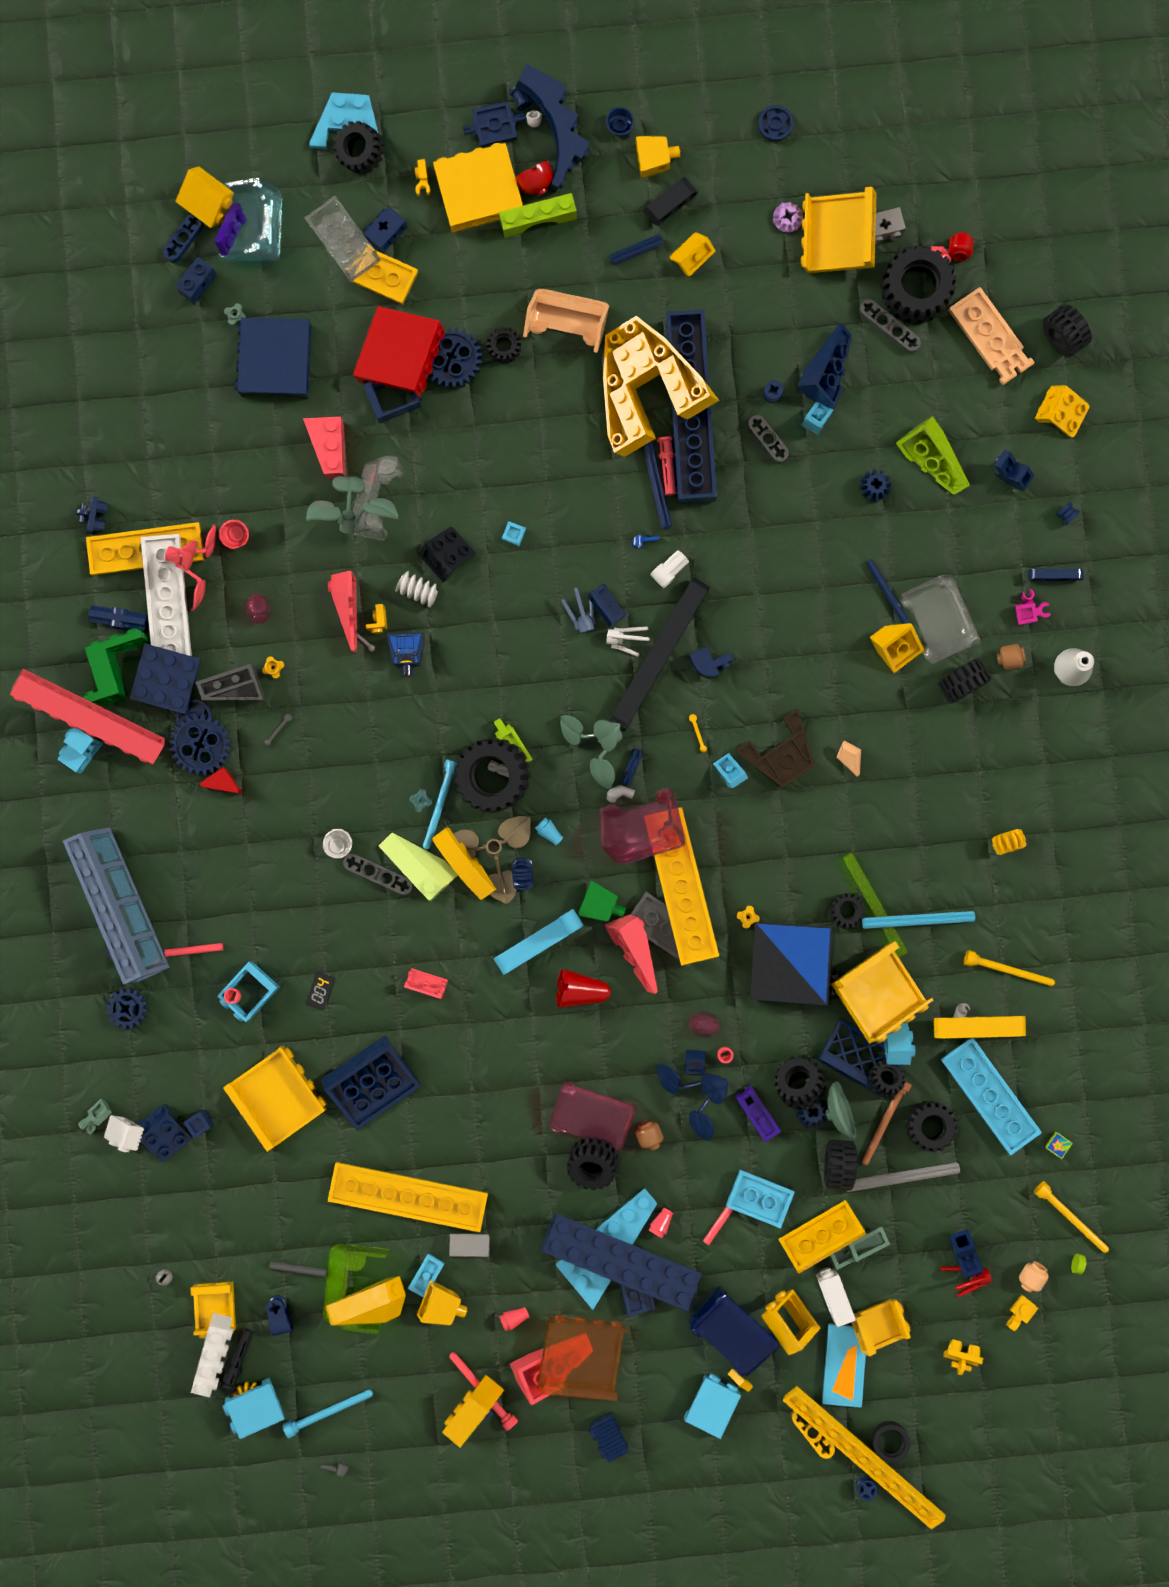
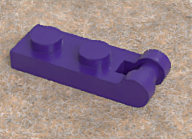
[215,203,247,256]
[735,1085,781,1142]

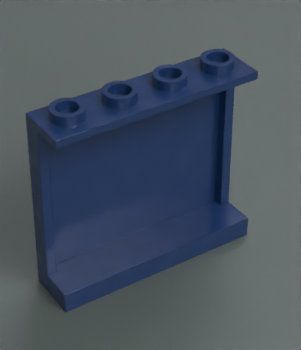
[235,317,312,399]

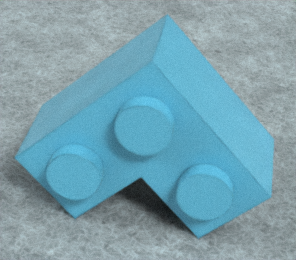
[58,728,103,774]

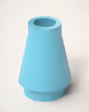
[535,817,563,846]

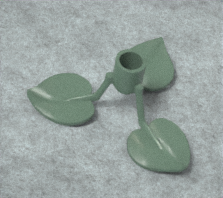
[306,476,398,534]
[560,715,622,789]

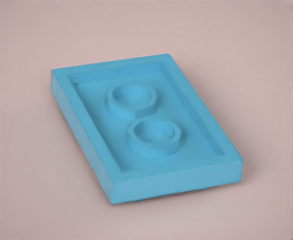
[726,1169,795,1228]

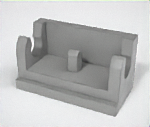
[449,1234,490,1258]

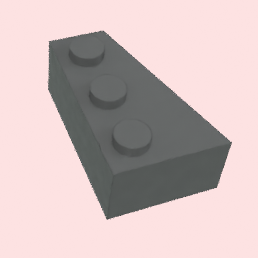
[196,663,266,700]

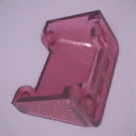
[600,788,685,864]
[549,1080,637,1152]

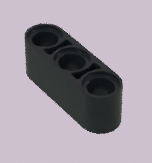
[644,177,698,226]

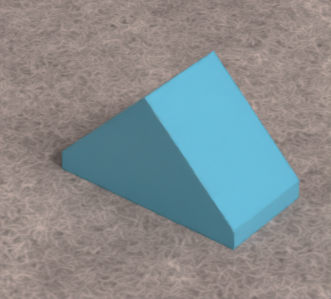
[802,401,833,435]

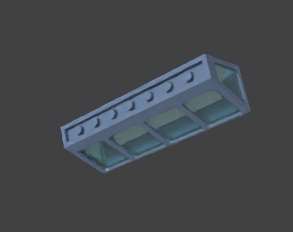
[63,827,170,985]

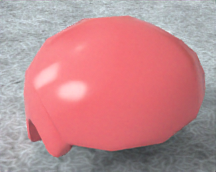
[219,520,249,549]

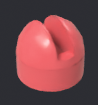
[224,988,241,1004]
[717,1047,733,1063]

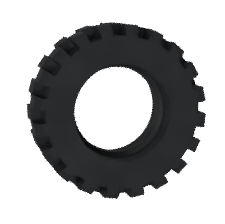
[881,245,956,323]
[454,738,531,813]

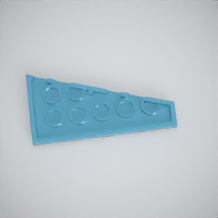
[555,1188,657,1310]

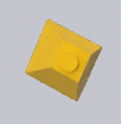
[870,623,925,673]

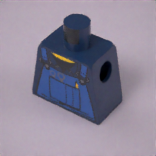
[387,633,425,677]

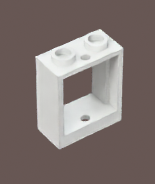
[816,1267,855,1327]

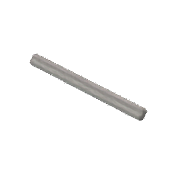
[846,1162,960,1192]

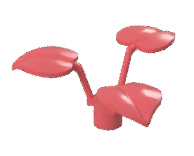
[165,525,217,612]

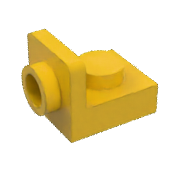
[366,604,387,634]

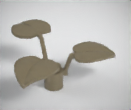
[453,816,530,904]

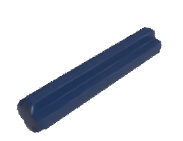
[610,234,663,265]

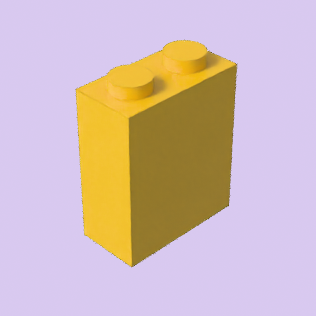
[175,166,234,228]

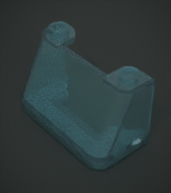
[220,177,282,262]

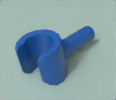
[632,535,659,548]

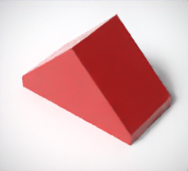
[200,767,242,794]

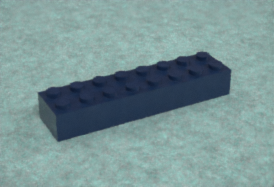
[540,1213,702,1311]

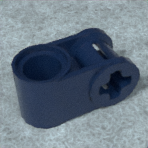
[266,1295,293,1336]

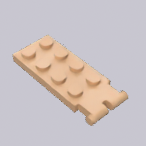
[948,287,1034,385]

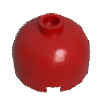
[515,160,553,196]

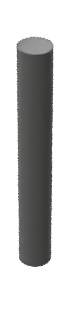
[269,1261,328,1277]

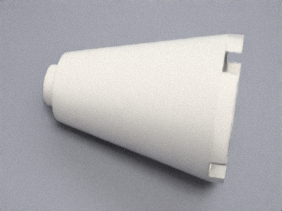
[1054,648,1094,686]

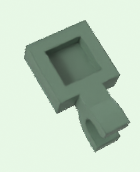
[78,1098,112,1135]

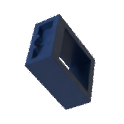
[363,382,422,424]

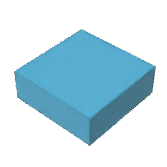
[502,521,526,547]

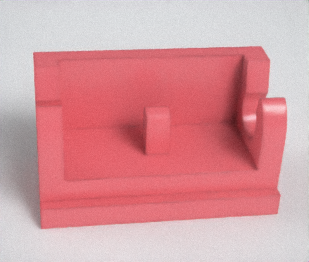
[404,968,448,999]

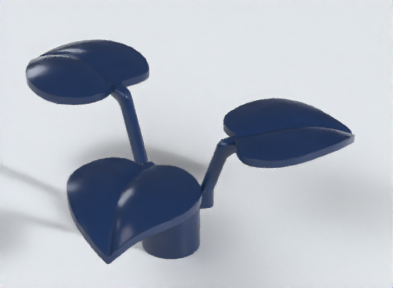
[657,1063,728,1141]

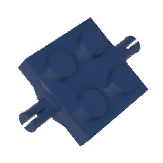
[463,101,526,148]

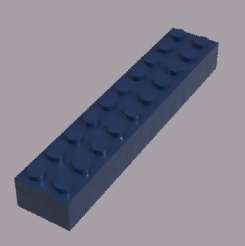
[665,310,717,504]

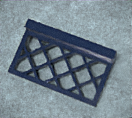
[817,1019,904,1099]

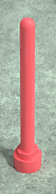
[449,1352,518,1431]

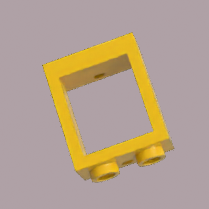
[761,1289,820,1356]

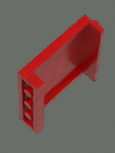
[353,306,445,398]

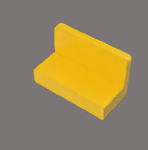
[669,232,716,277]

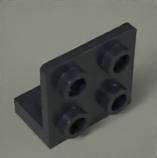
[419,527,476,583]

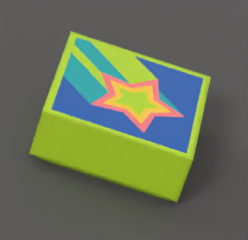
[1045,1131,1073,1159]

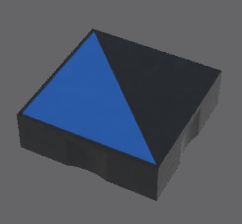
[750,922,836,1005]

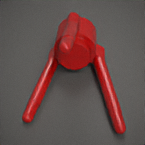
[940,1266,991,1297]

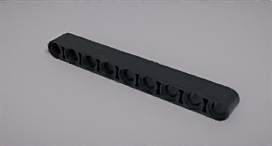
[609,577,710,732]

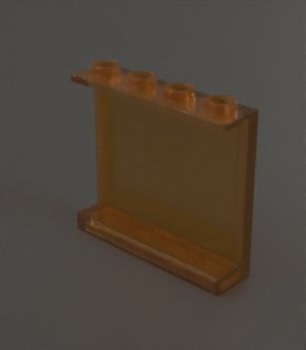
[537,1315,628,1401]

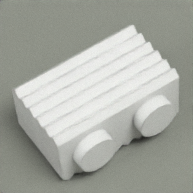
[104,1115,144,1152]

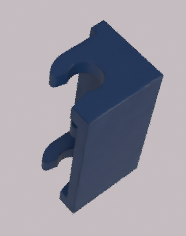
[588,583,627,628]

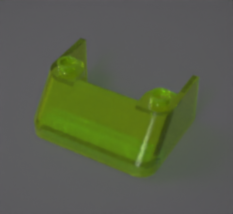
[323,1244,389,1334]

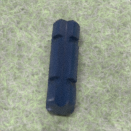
[621,748,643,786]

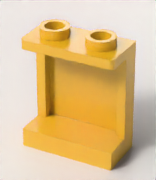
[191,1282,236,1338]
[851,1299,911,1356]

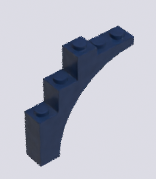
[516,64,590,193]

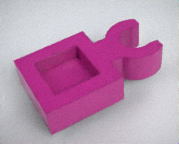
[1015,602,1051,625]

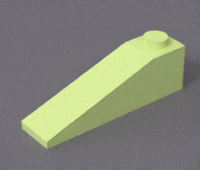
[379,833,458,901]

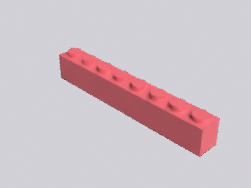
[10,669,165,764]

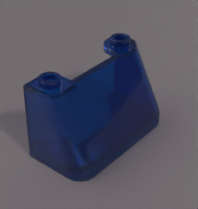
[689,1286,781,1377]

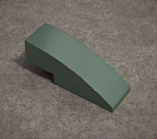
[827,1226,890,1270]

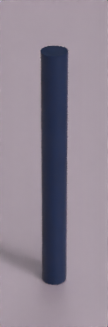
[866,559,911,624]

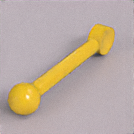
[689,714,707,753]

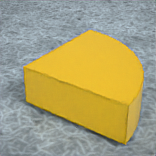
[728,1369,753,1392]

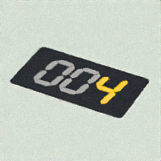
[306,972,335,1010]

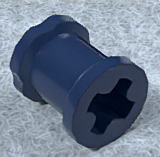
[509,86,532,111]

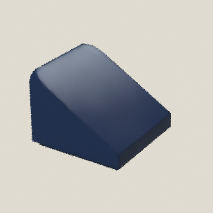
[685,1050,705,1075]

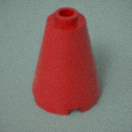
[556,969,611,1008]

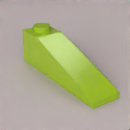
[896,416,970,495]

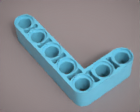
[494,909,584,975]

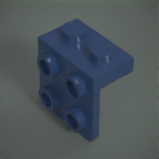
[138,1103,192,1162]

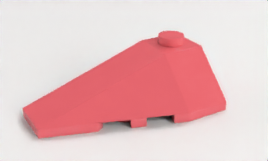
[328,571,357,653]
[604,915,658,994]
[510,1332,593,1405]

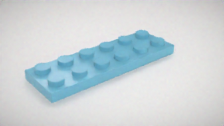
[940,1038,1042,1156]

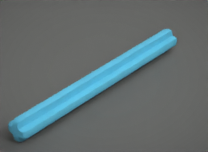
[862,911,975,929]

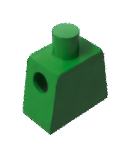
[578,881,626,922]

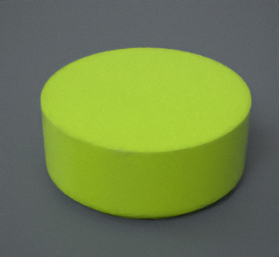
[1071,1254,1086,1275]

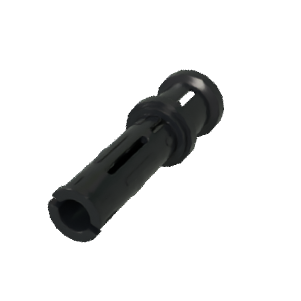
[219,1328,254,1390]

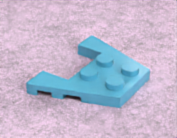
[309,93,378,150]

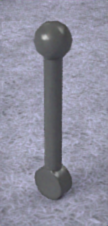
[264,714,292,747]

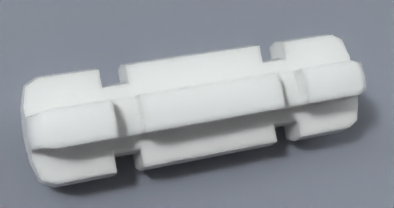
[488,760,509,777]

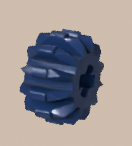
[859,469,892,502]
[512,858,534,891]
[796,1098,828,1128]

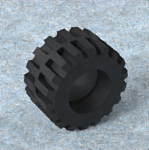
[333,121,385,174]
[1042,304,1092,357]
[938,658,992,703]
[774,1056,827,1110]
[905,1101,958,1152]
[567,1136,618,1190]
[824,1139,857,1191]

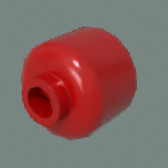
[948,232,974,262]

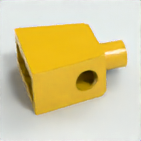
[636,136,680,178]
[417,1280,467,1325]

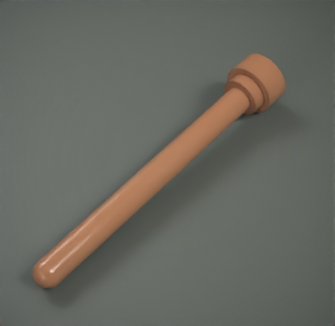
[861,1082,912,1165]

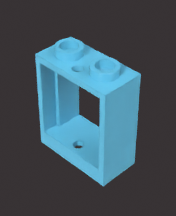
[218,961,280,1022]

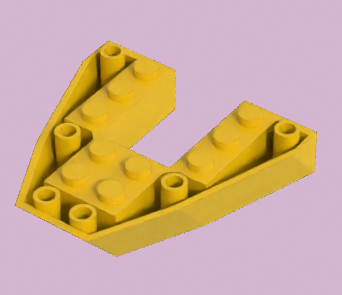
[603,316,719,457]

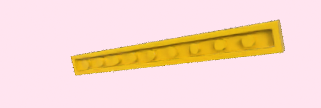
[783,1386,946,1529]

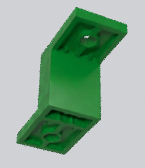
[82,629,151,707]

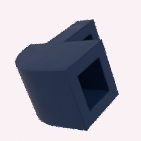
[994,449,1034,491]
[689,647,734,678]
[949,1229,983,1279]

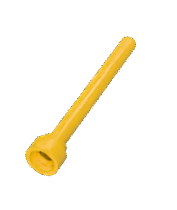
[963,950,1055,986]
[1034,1181,1109,1253]

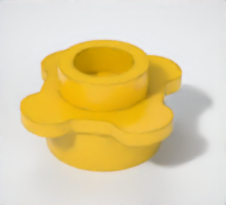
[262,657,284,679]
[737,906,760,929]

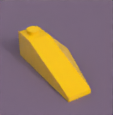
[325,1276,406,1325]

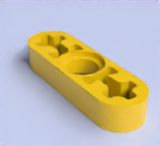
[791,1410,835,1458]

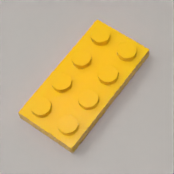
[779,1200,866,1274]

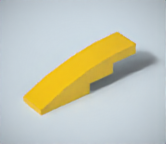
[432,827,497,900]

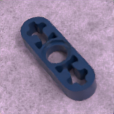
[163,214,204,263]
[1028,569,1084,581]

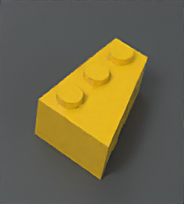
[442,1375,504,1447]

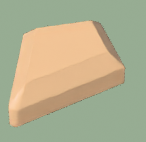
[837,741,861,777]

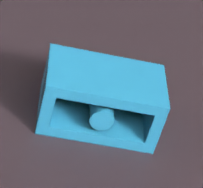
[883,1023,915,1065]

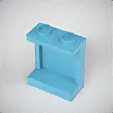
[684,1374,741,1439]
[223,1378,284,1439]

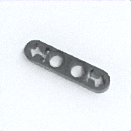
[859,299,921,354]
[343,854,413,895]

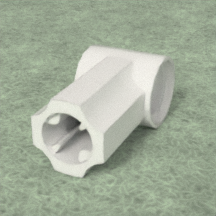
[650,550,689,589]

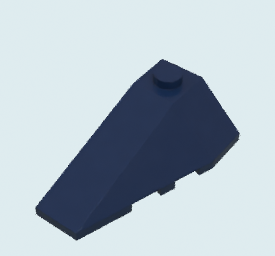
[798,323,852,408]

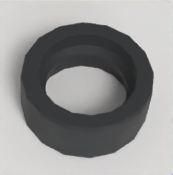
[871,1421,910,1462]

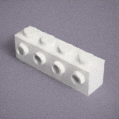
[191,1313,233,1397]

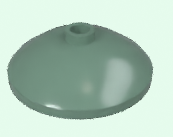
[825,1081,856,1140]

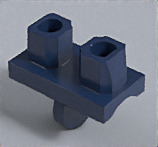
[75,496,108,534]

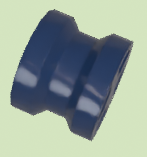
[763,380,783,403]
[1056,502,1080,525]
[856,1476,877,1501]

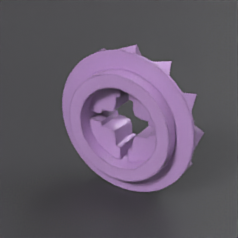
[773,202,803,232]

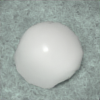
[323,829,352,859]

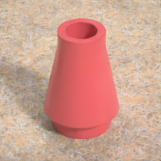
[648,1208,674,1238]
[499,1307,530,1331]

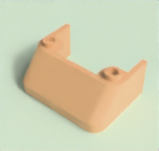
[523,289,609,353]

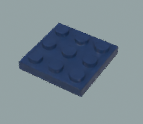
[130,643,202,714]

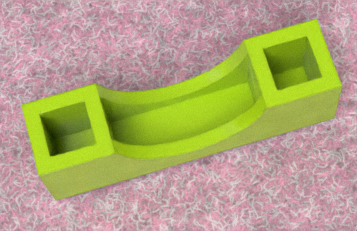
[499,193,577,238]

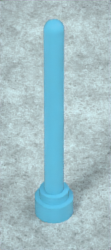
[423,759,458,849]
[283,1390,373,1439]

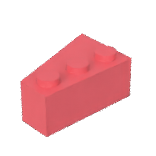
[303,417,346,479]

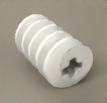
[395,571,438,608]

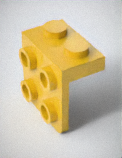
[1034,386,1089,437]

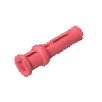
[657,436,677,496]

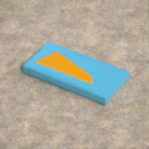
[822,1323,866,1408]

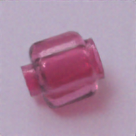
[245,594,271,624]
[689,1011,719,1038]

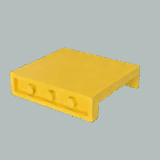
[433,143,523,233]
[801,187,876,273]
[831,941,933,1044]
[223,1046,327,1152]

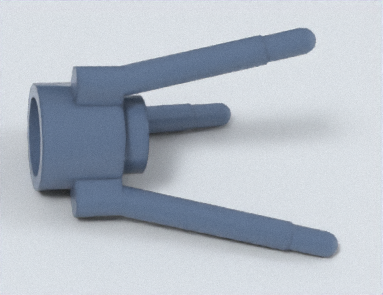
[562,588,596,633]

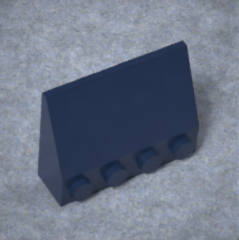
[321,1035,421,1130]

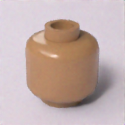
[997,644,1026,670]
[635,1120,664,1151]

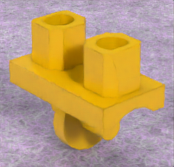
[943,1340,983,1375]

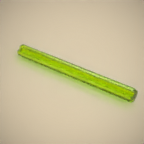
[843,853,907,957]

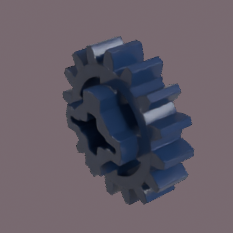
[105,988,149,1030]

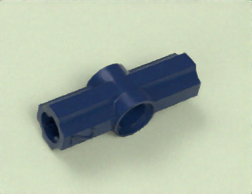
[88,605,149,631]

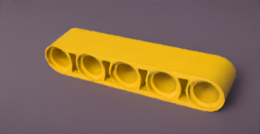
[934,1016,1026,1038]

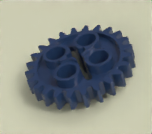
[428,327,483,389]
[169,714,233,776]

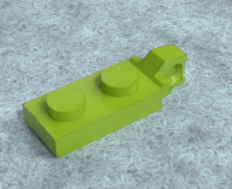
[494,718,533,762]

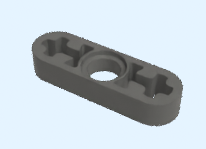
[748,415,789,464]

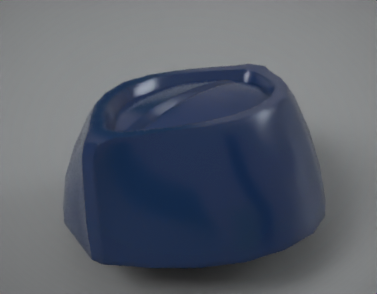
[606,107,634,138]

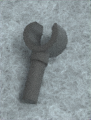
[321,1462,350,1476]

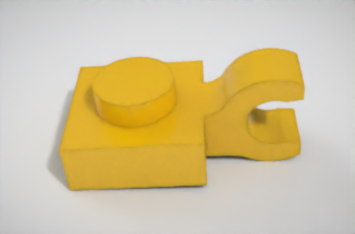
[415,159,430,196]
[1006,1295,1039,1332]

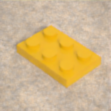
[351,247,418,305]

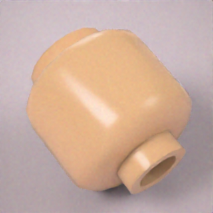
[1019,1262,1049,1292]

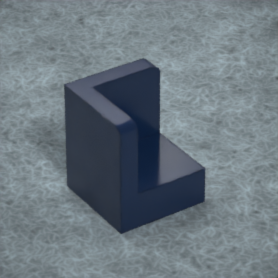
[184,1109,215,1138]

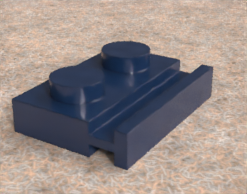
[619,1283,655,1317]

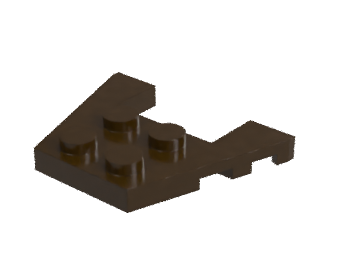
[735,709,815,788]

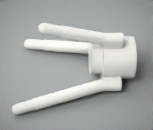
[607,627,650,657]

